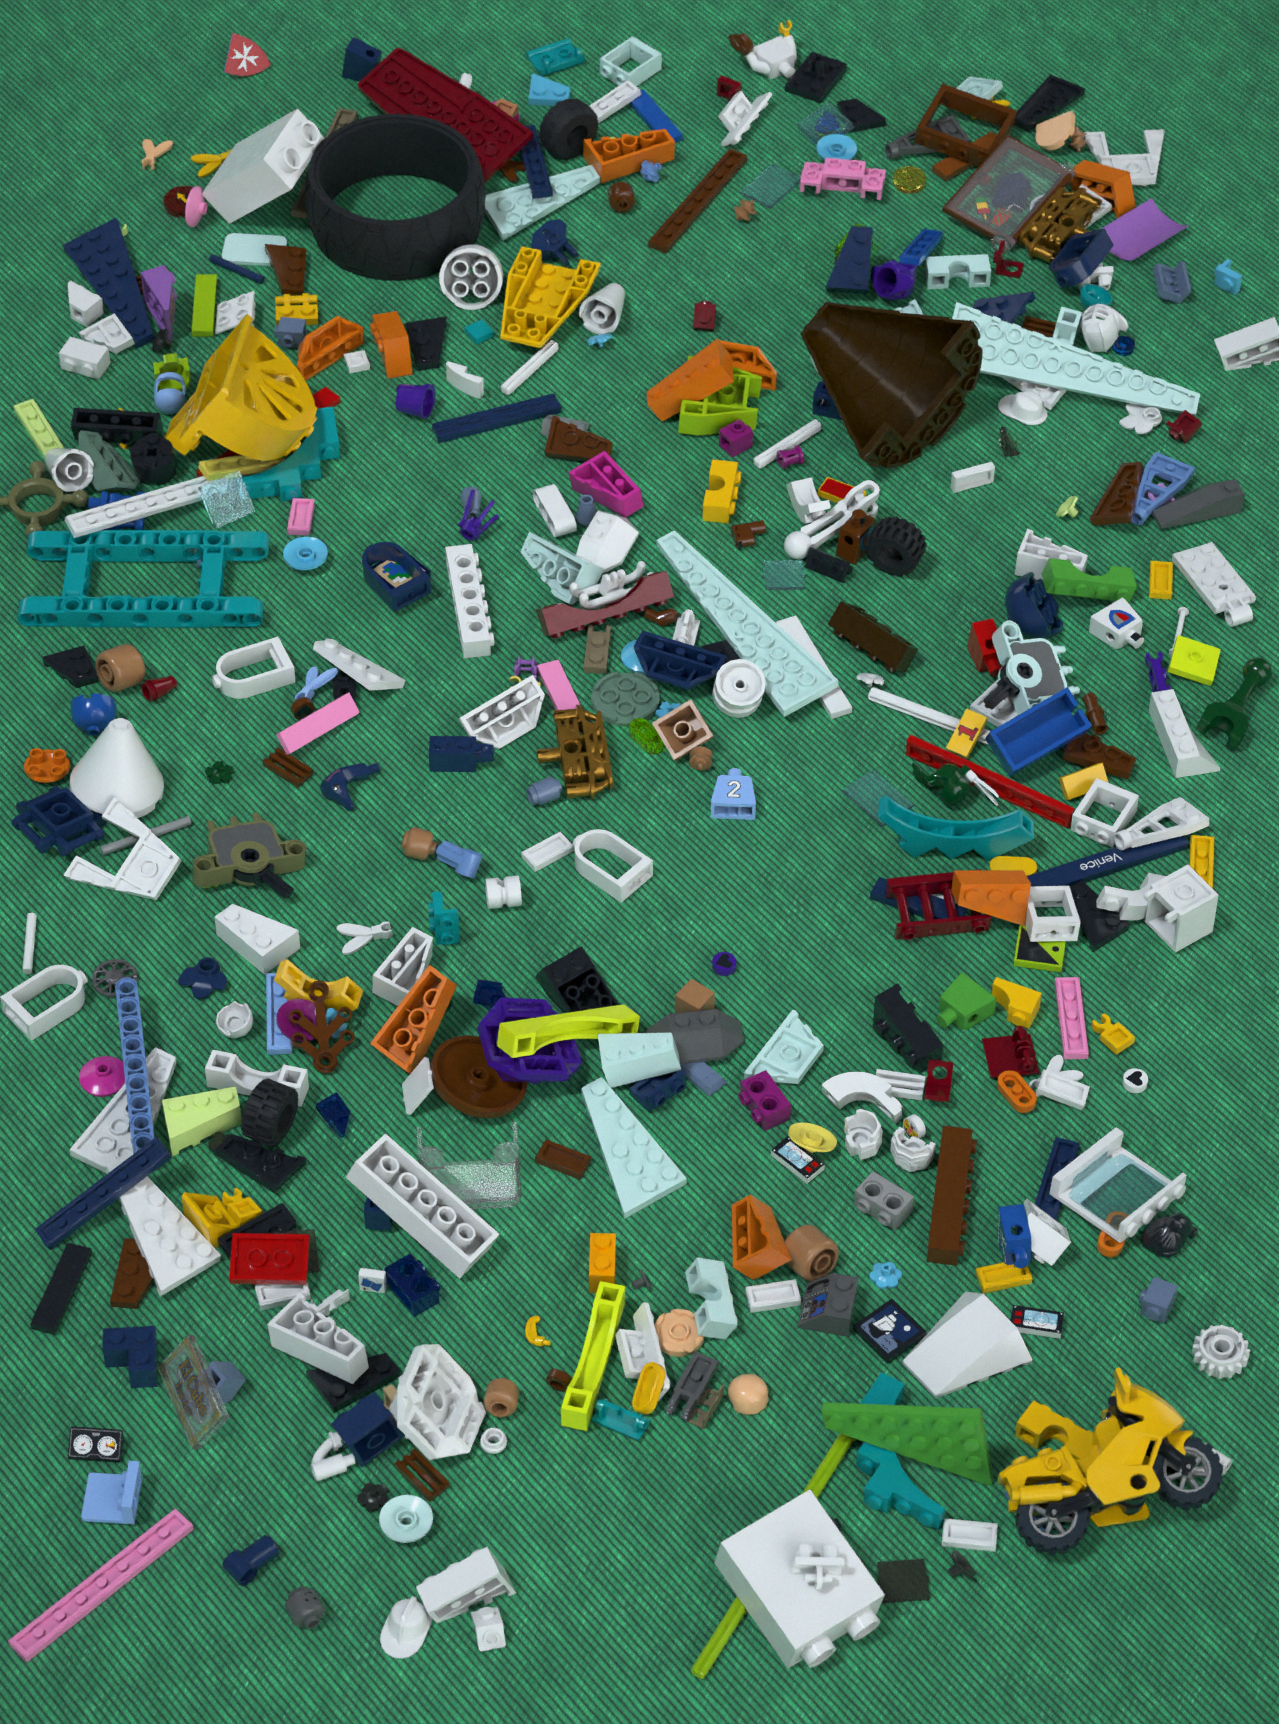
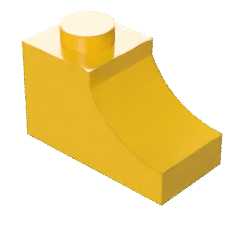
[991,977,1042,1029]

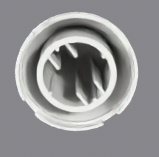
[70,718,164,819]

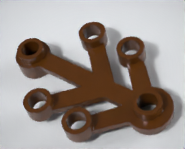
[288,980,355,1074]

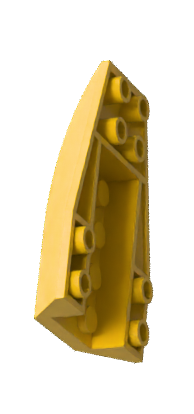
[500,246,601,348]

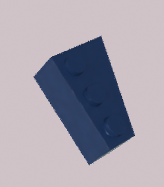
[826,226,873,294]

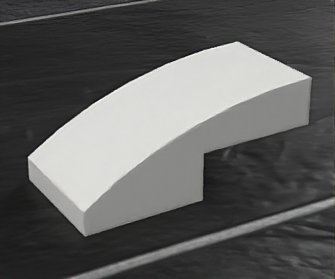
[446,361,484,399]

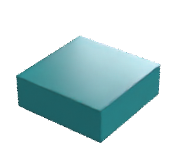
[464,320,494,344]

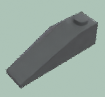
[1152,479,1245,529]

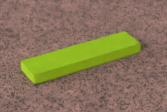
[192,274,217,337]

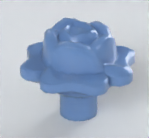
[640,160,662,183]

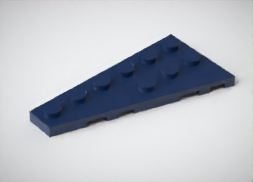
[973,291,1036,324]

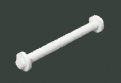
[1169,607,1189,656]

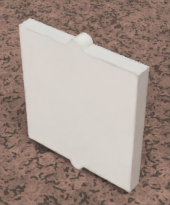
[402,1057,433,1115]

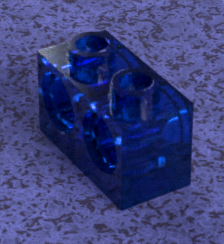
[384,1254,441,1317]

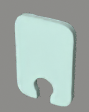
[222,233,287,266]

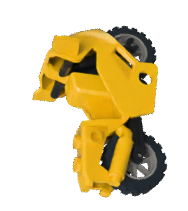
[997,1367,1223,1555]

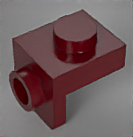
[717,75,742,103]
[693,301,716,331]
[1165,410,1202,444]

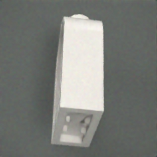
[212,637,295,699]
[573,829,653,903]
[0,965,88,1041]

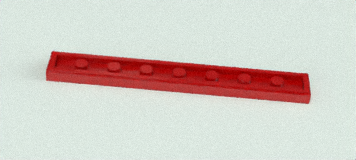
[906,735,1075,829]

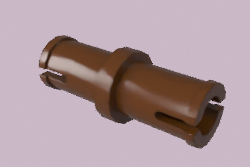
[1082,693,1108,735]

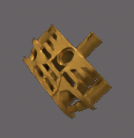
[1018,187,1102,264]
[537,704,613,800]

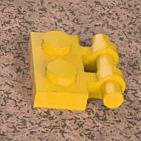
[275,293,318,325]

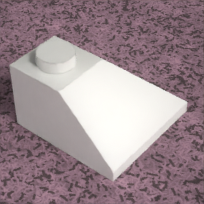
[1024,1199,1071,1266]

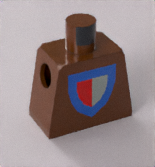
[836,509,876,565]

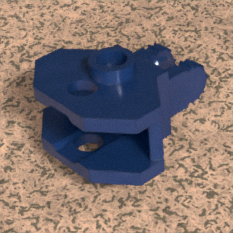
[531,219,579,267]

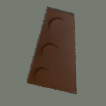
[264,244,306,296]
[545,415,613,462]
[1062,733,1136,779]

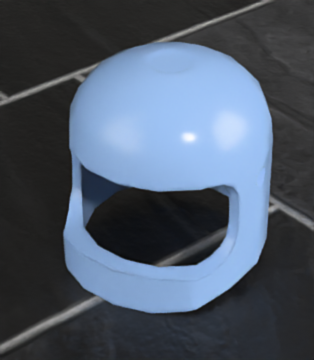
[154,372,185,414]

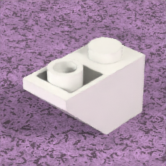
[68,281,104,327]

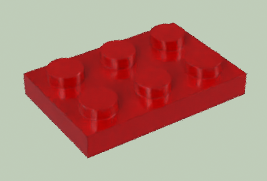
[229,1233,310,1285]

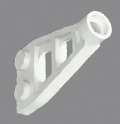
[1113,797,1209,851]

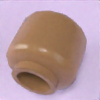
[401,827,437,861]
[484,1378,520,1417]

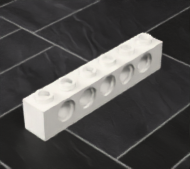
[445,544,494,658]

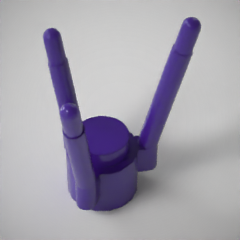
[458,489,499,541]

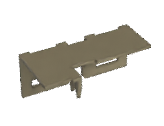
[688,1383,724,1429]

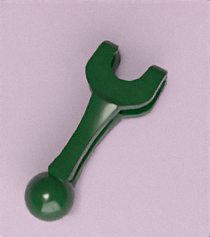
[1195,657,1272,751]

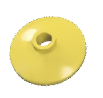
[788,1123,837,1153]

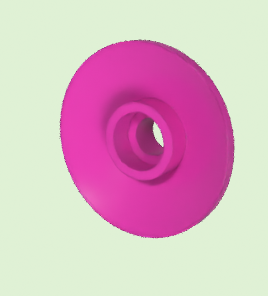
[79,1056,125,1097]

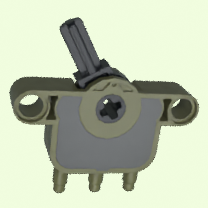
[192,812,306,899]

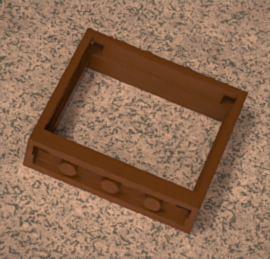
[914,84,1017,166]

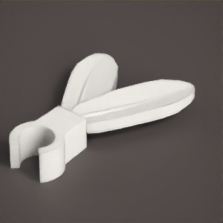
[337,922,393,955]
[1029,1055,1083,1097]

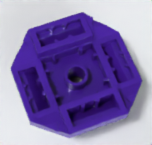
[477,997,582,1085]

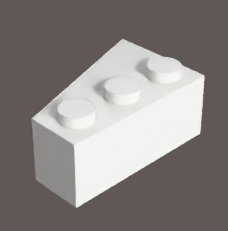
[1214,317,1279,371]
[1015,529,1088,580]
[215,904,300,975]
[416,1547,516,1623]

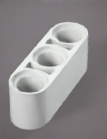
[533,484,577,538]

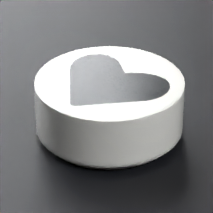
[1123,1068,1148,1093]

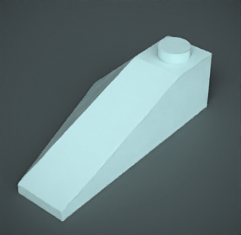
[521,532,604,605]

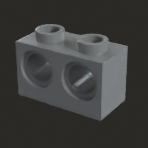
[854,1171,914,1230]

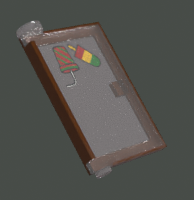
[942,134,1076,255]

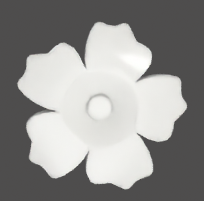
[856,673,884,688]

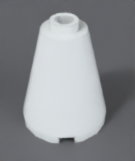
[579,283,625,334]
[45,448,94,492]

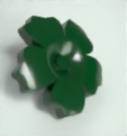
[205,761,234,784]

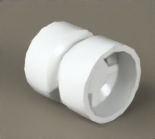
[485,875,522,909]

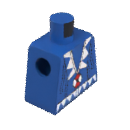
[997,1204,1031,1268]

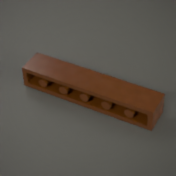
[927,1126,977,1266]

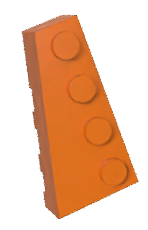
[370,965,457,1074]

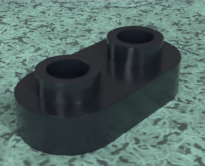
[333,670,356,703]

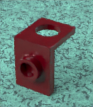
[993,240,1024,279]
[924,1059,953,1102]

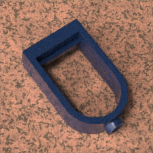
[1049,228,1114,288]
[362,542,431,612]

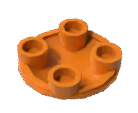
[24,748,70,783]

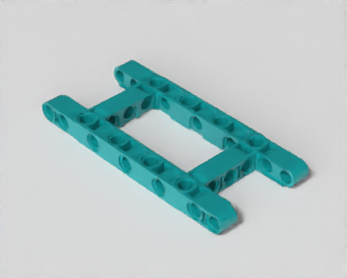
[17,530,270,628]

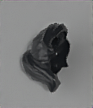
[1141,1213,1197,1258]

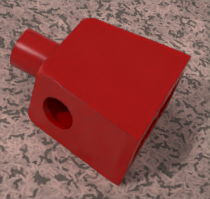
[967,618,1001,677]

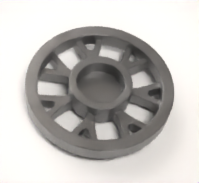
[92,959,138,998]

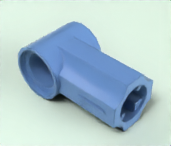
[436,840,483,878]

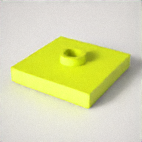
[1168,635,1221,686]

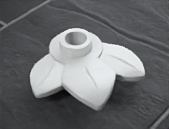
[1119,404,1162,434]

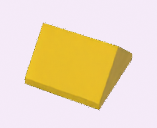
[181,1192,240,1248]

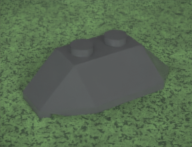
[644,1009,744,1064]

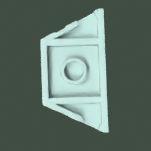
[744,1010,823,1084]

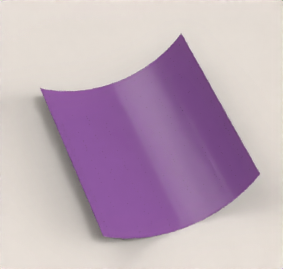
[1101,198,1190,260]

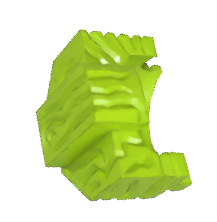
[153,353,191,392]

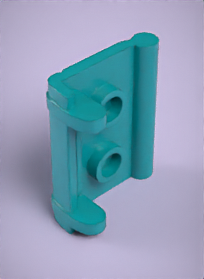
[526,38,585,76]

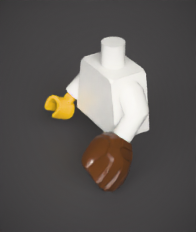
[728,20,797,79]

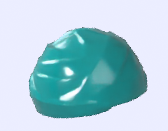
[1080,284,1113,309]

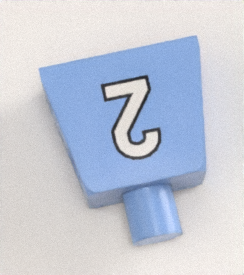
[711,768,756,820]

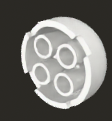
[439,244,503,310]

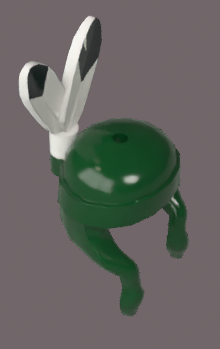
[912,763,999,807]

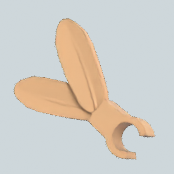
[142,139,173,171]

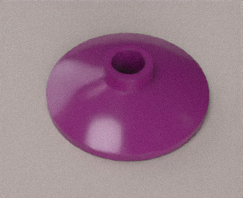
[276,999,316,1042]

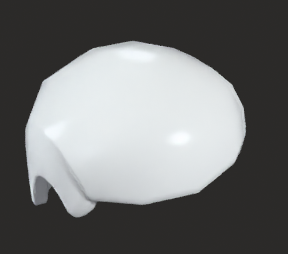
[216,1001,253,1039]

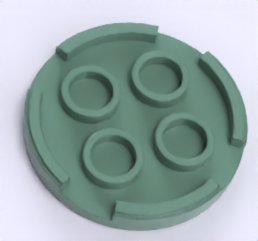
[591,671,660,727]

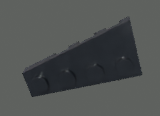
[1014,74,1085,131]

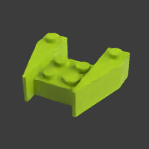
[678,356,762,436]

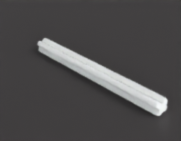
[868,687,990,745]

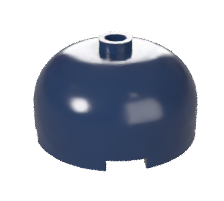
[1005,572,1063,639]

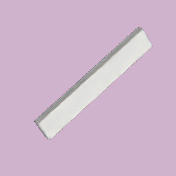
[775,616,852,719]

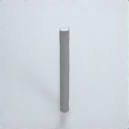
[100,816,191,855]

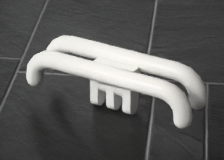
[570,561,653,610]

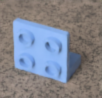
[81,1461,142,1524]

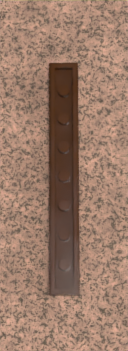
[648,149,747,254]

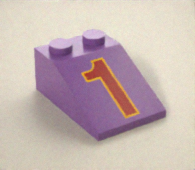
[141,265,177,341]

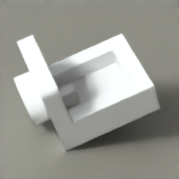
[471,1607,506,1651]

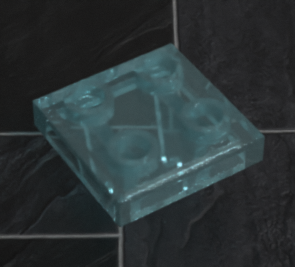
[198,471,255,528]

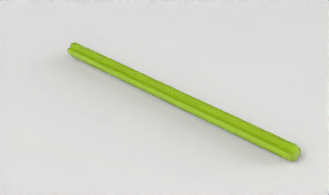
[691,1433,855,1679]

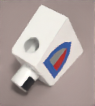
[1089,597,1144,649]

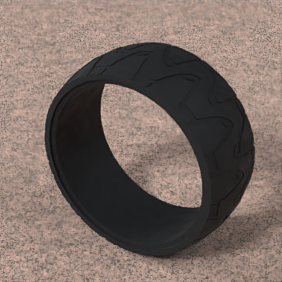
[305,114,486,281]

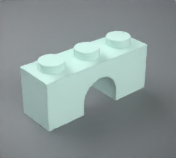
[925,254,991,289]
[1052,307,1082,346]
[685,1257,738,1340]

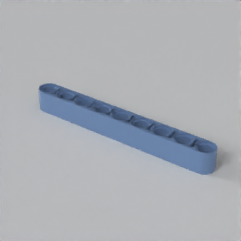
[115,977,154,1154]

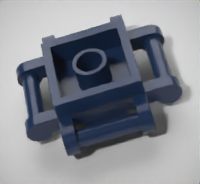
[11,786,108,857]

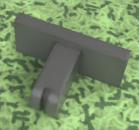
[632,1269,652,1293]

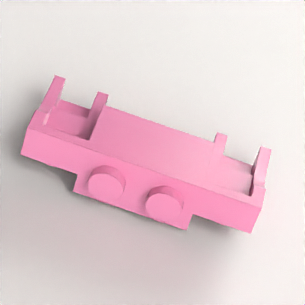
[800,158,886,200]

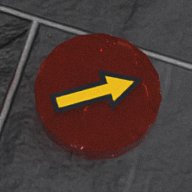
[164,186,193,218]

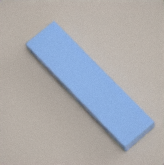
[266,973,292,1055]

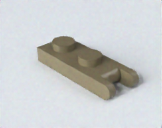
[584,624,611,674]

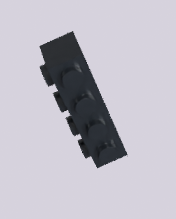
[71,408,163,445]

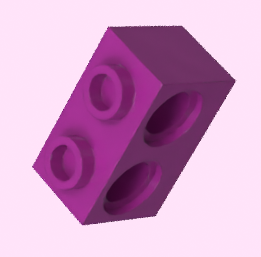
[738,1070,791,1131]

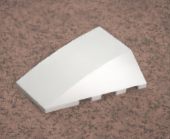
[902,1292,1033,1398]

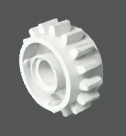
[1192,1325,1250,1379]

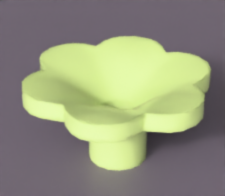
[1056,496,1078,518]

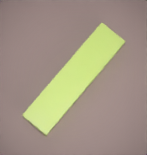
[13,399,64,460]

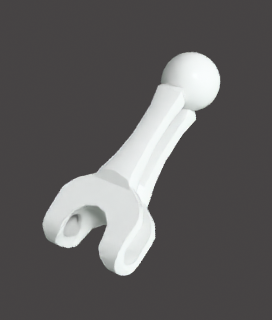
[784,480,880,560]

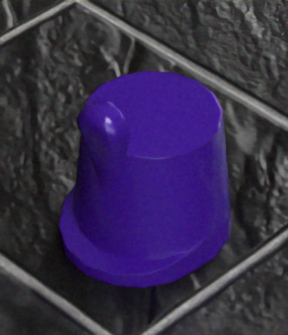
[396,384,436,419]

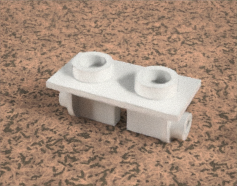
[673,610,700,646]

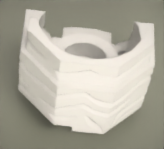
[844,1109,883,1161]
[890,1127,936,1172]

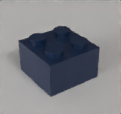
[331,1392,404,1468]

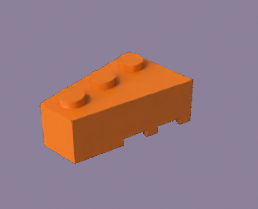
[370,311,412,379]
[951,870,1031,926]
[732,1194,792,1280]

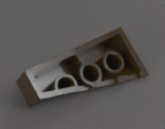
[827,601,918,673]

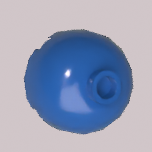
[71,694,117,736]

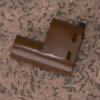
[730,520,766,549]

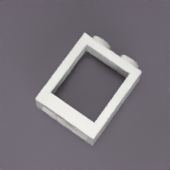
[1071,778,1139,848]
[1025,886,1080,942]

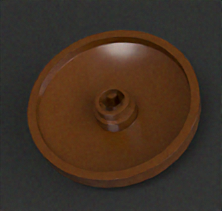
[430,1035,527,1118]

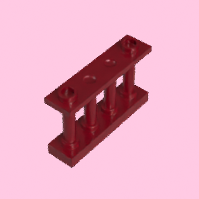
[885,869,992,940]

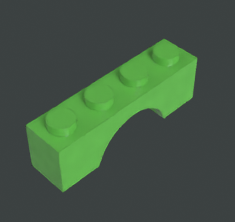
[1041,558,1137,603]

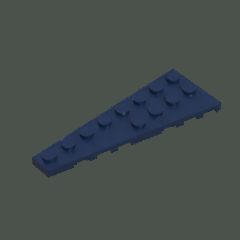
[63,218,154,349]

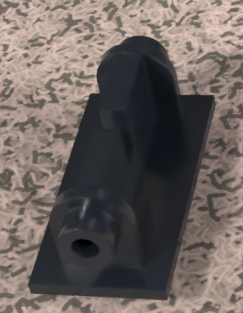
[805,547,853,583]

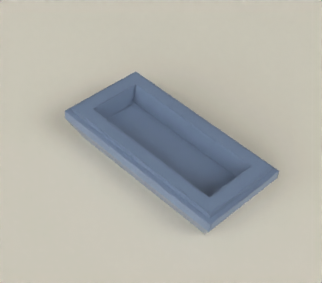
[679,1062,727,1096]

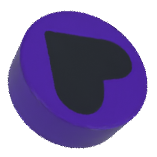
[712,952,736,976]

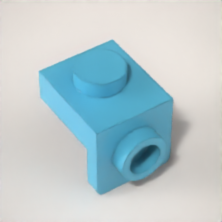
[1214,259,1242,295]

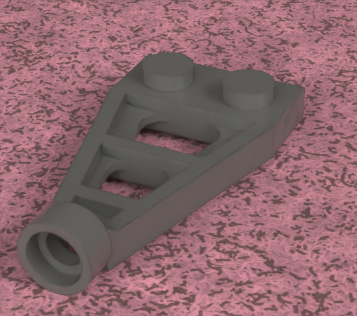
[885,115,971,159]

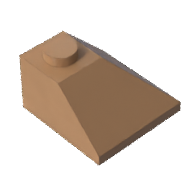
[652,699,714,761]

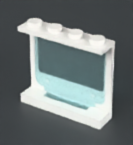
[1050,1128,1187,1243]

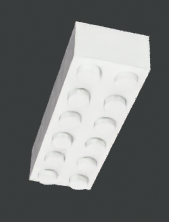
[346,1133,500,1279]

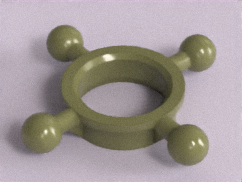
[0,460,89,538]

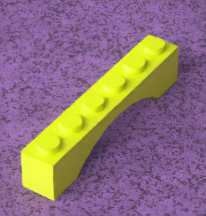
[497,1004,640,1058]
[561,1281,625,1431]

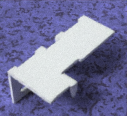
[311,1289,350,1316]

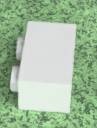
[59,337,110,380]

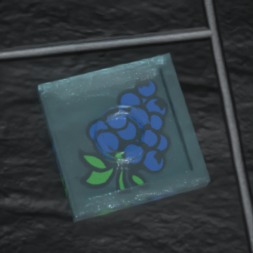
[797,102,854,145]

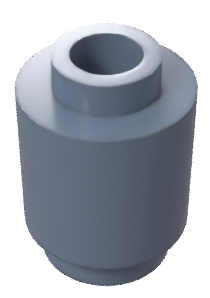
[526,776,562,806]

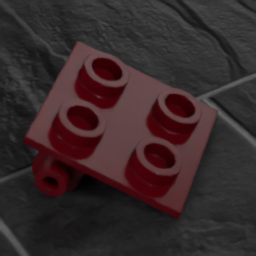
[982,1026,1039,1079]

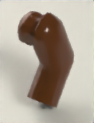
[644,608,679,627]

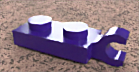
[1145,652,1171,692]

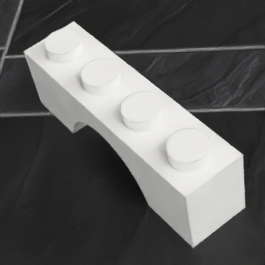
[205,1050,309,1107]

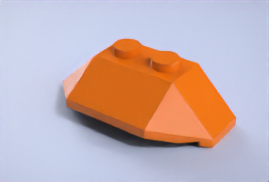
[297,316,364,381]
[719,340,777,391]

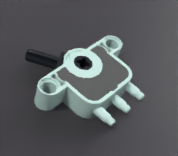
[983,621,1080,715]

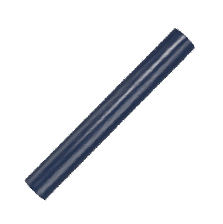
[209,254,265,284]

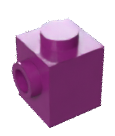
[719,419,753,457]

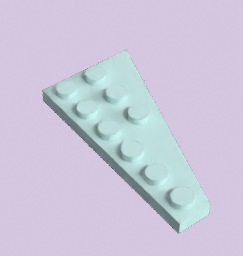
[485,165,600,241]
[581,1077,687,1219]

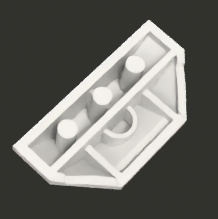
[576,511,639,573]
[459,675,545,749]

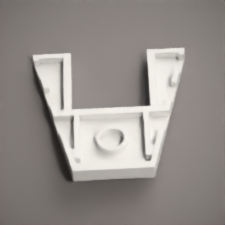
[1083,130,1164,186]
[64,797,181,900]

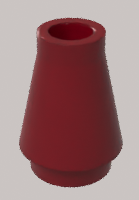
[141,675,177,701]

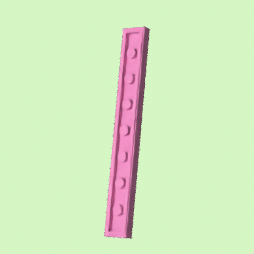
[8,1509,193,1663]

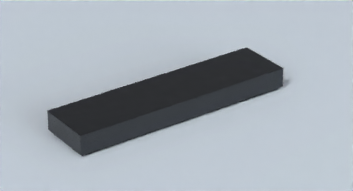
[30,1243,92,1335]

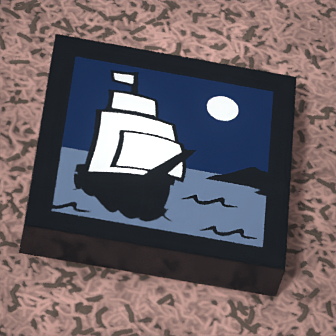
[853,1299,927,1364]

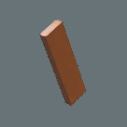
[932,131,997,181]

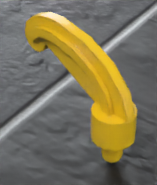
[525,1316,551,1347]

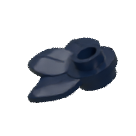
[178,957,227,1000]

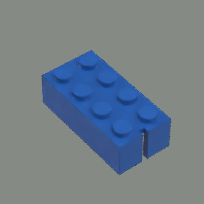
[985,687,1092,778]

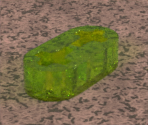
[629,718,664,755]

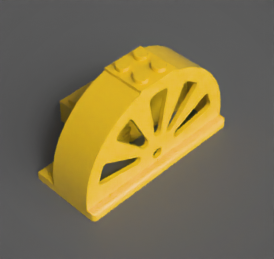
[165,314,317,461]

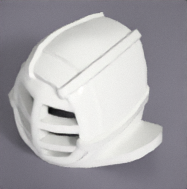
[1077,304,1128,353]

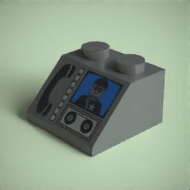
[798,1273,858,1337]

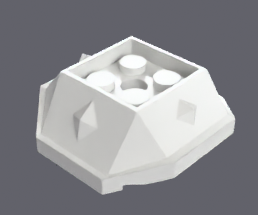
[388,1344,486,1460]

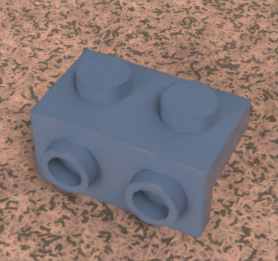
[1153,261,1191,304]

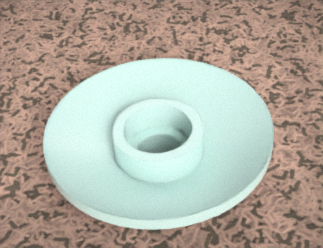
[379,1495,433,1543]

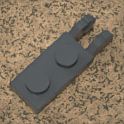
[666,1352,719,1421]

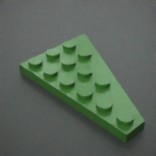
[822,1402,993,1485]

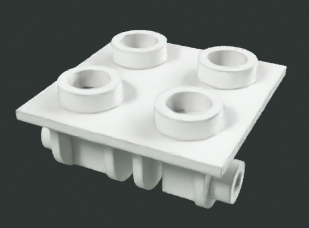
[215,291,256,334]

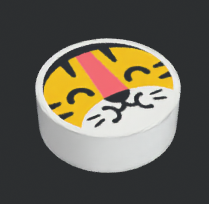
[903,1114,926,1139]

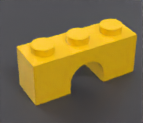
[703,459,742,524]
[1015,1400,1093,1459]

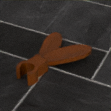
[500,161,525,182]

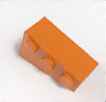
[1068,160,1136,218]

